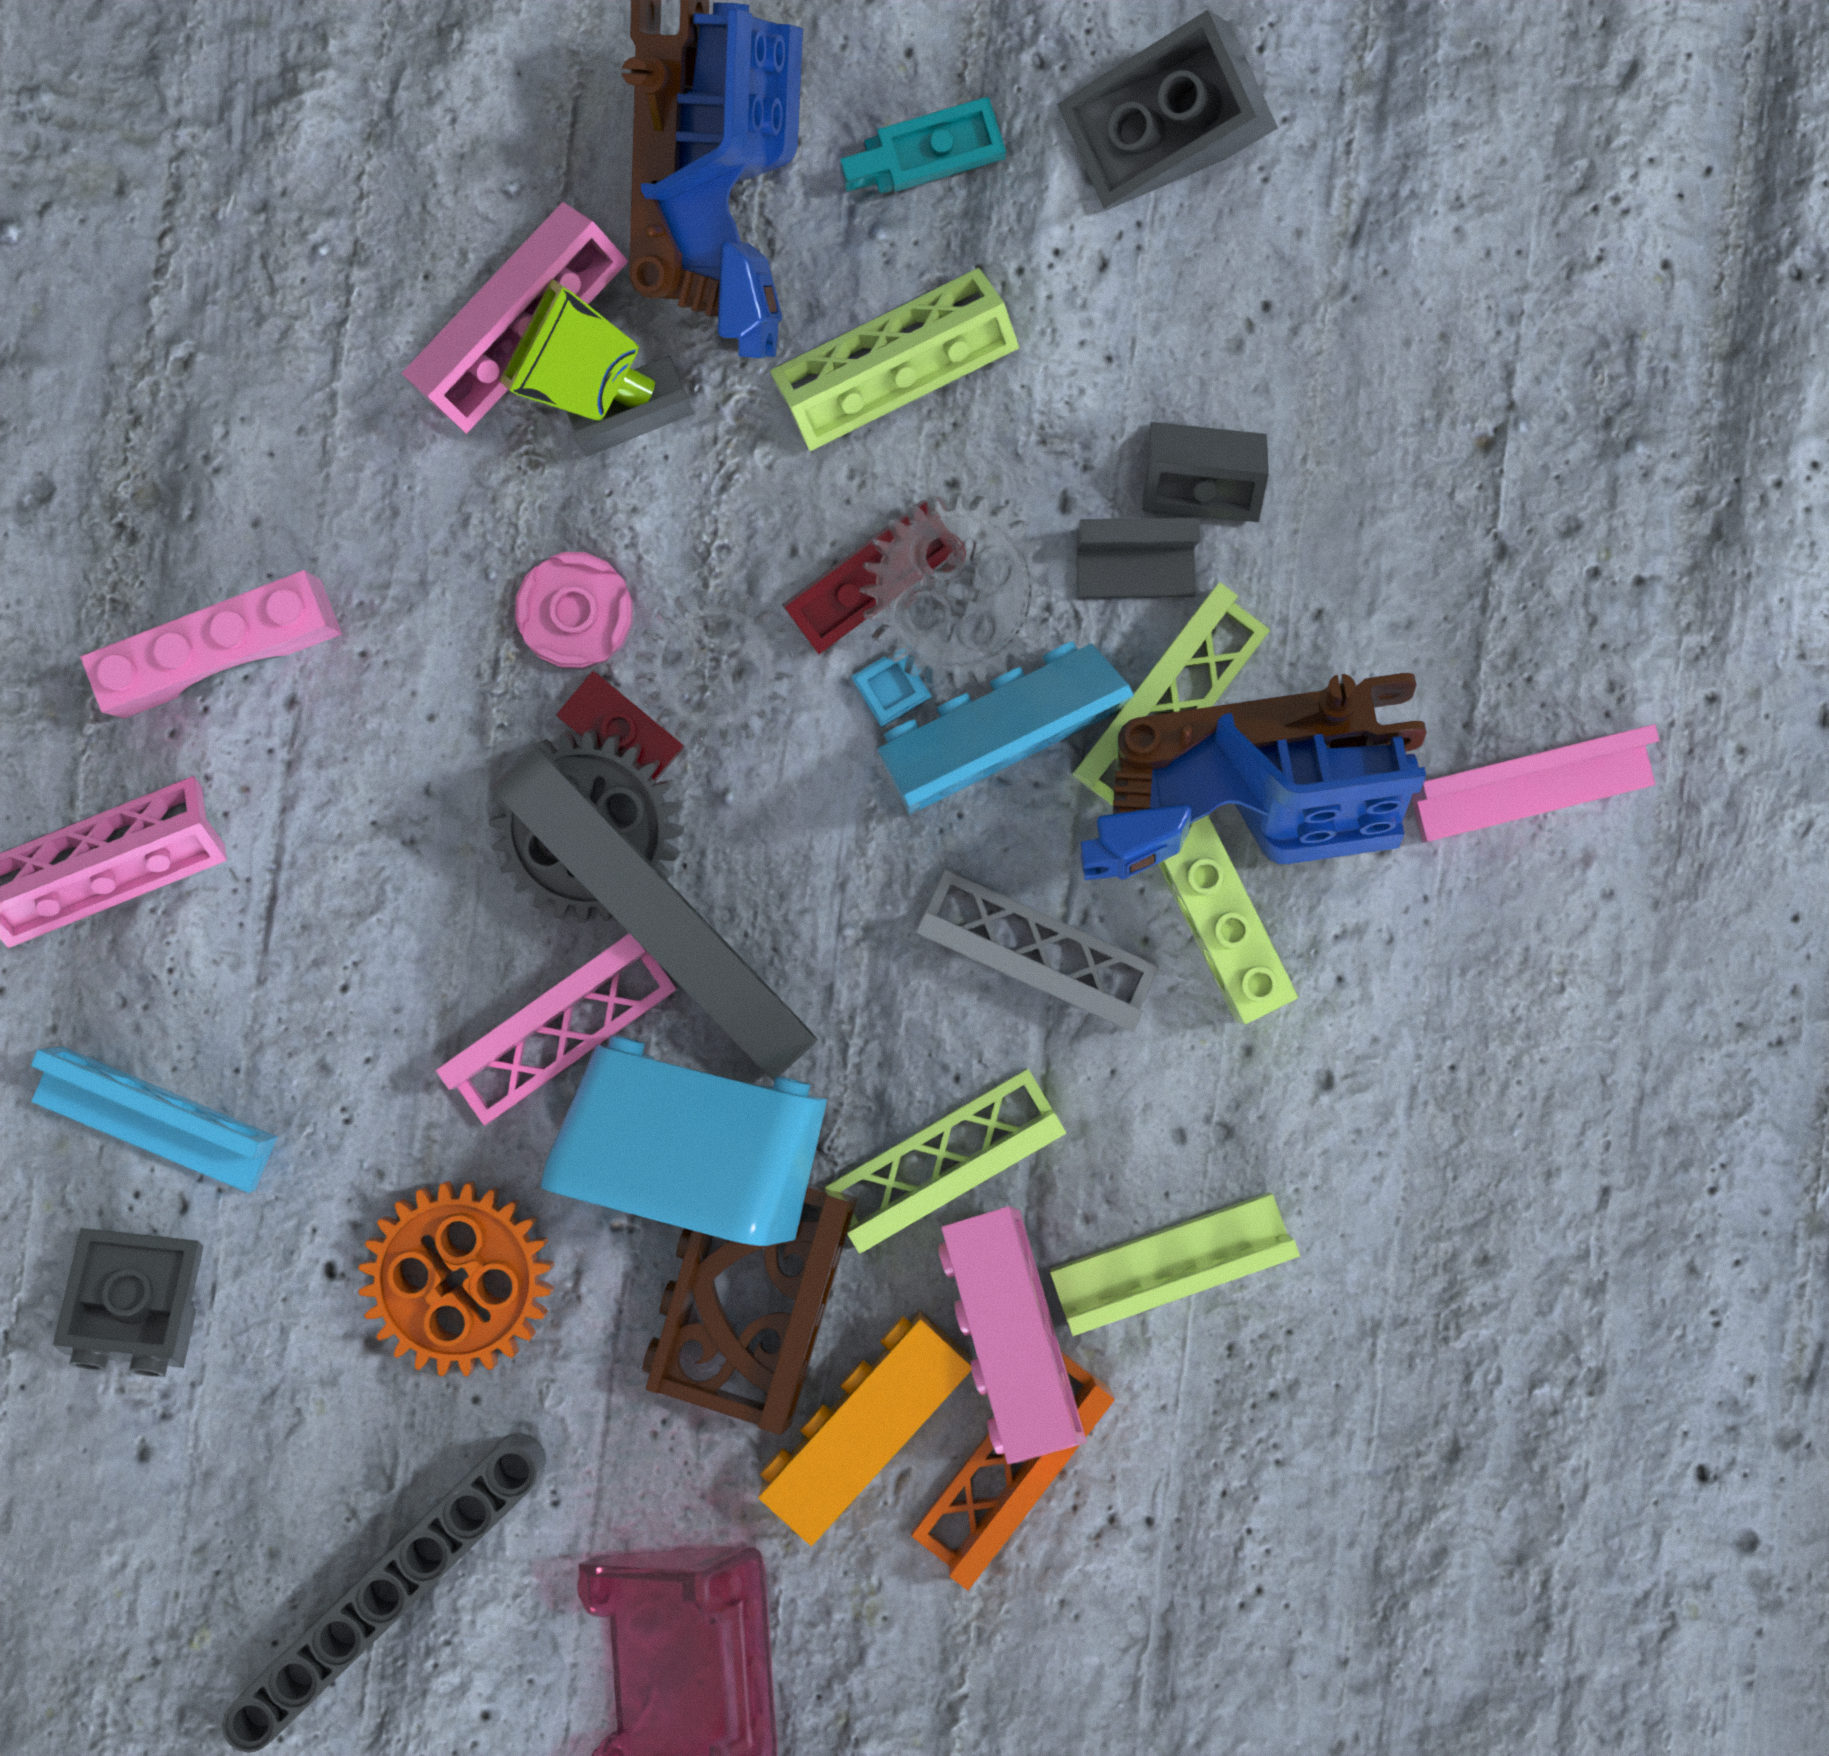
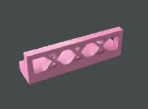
[1411,724,1660,843]
[0,776,227,948]
[435,933,678,1126]

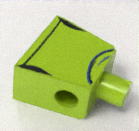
[499,279,655,421]

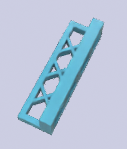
[31,1046,278,1193]

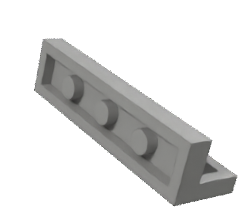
[916,869,1159,1032]

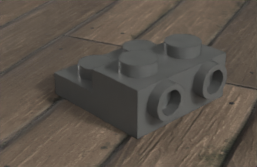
[53,1228,204,1377]

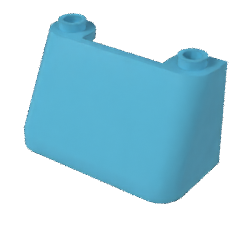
[540,1035,827,1246]

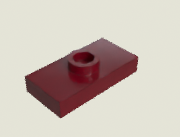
[556,670,685,782]

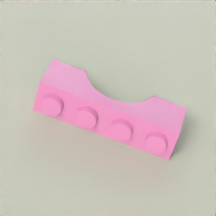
[80,570,342,719]

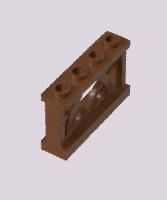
[642,1184,858,1435]

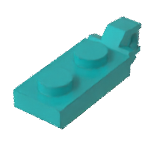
[840,97,1007,194]

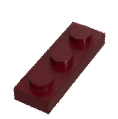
[781,500,960,654]

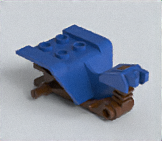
[622,0,803,358]
[1081,673,1427,880]

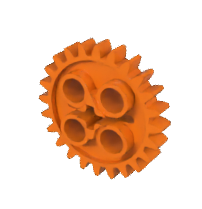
[358,1181,555,1376]

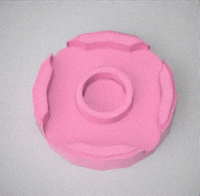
[515,552,633,670]

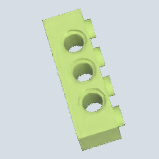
[1158,815,1299,1025]

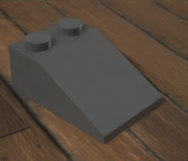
[1057,10,1278,210]

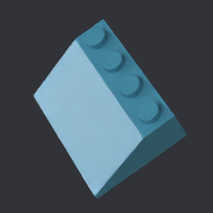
[877,641,1134,815]

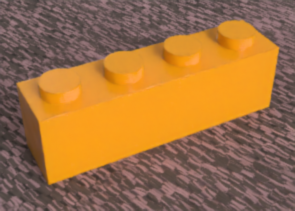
[758,1311,972,1547]

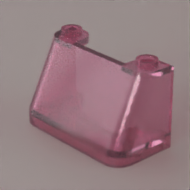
[577,1546,778,1756]

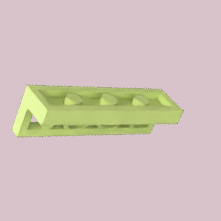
[770,268,1019,451]
[1072,582,1270,806]
[825,1068,1066,1254]
[1049,1192,1300,1336]

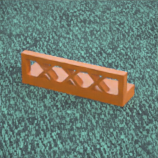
[911,1351,1115,1591]

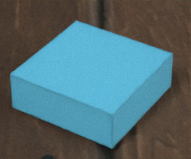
[851,646,932,728]

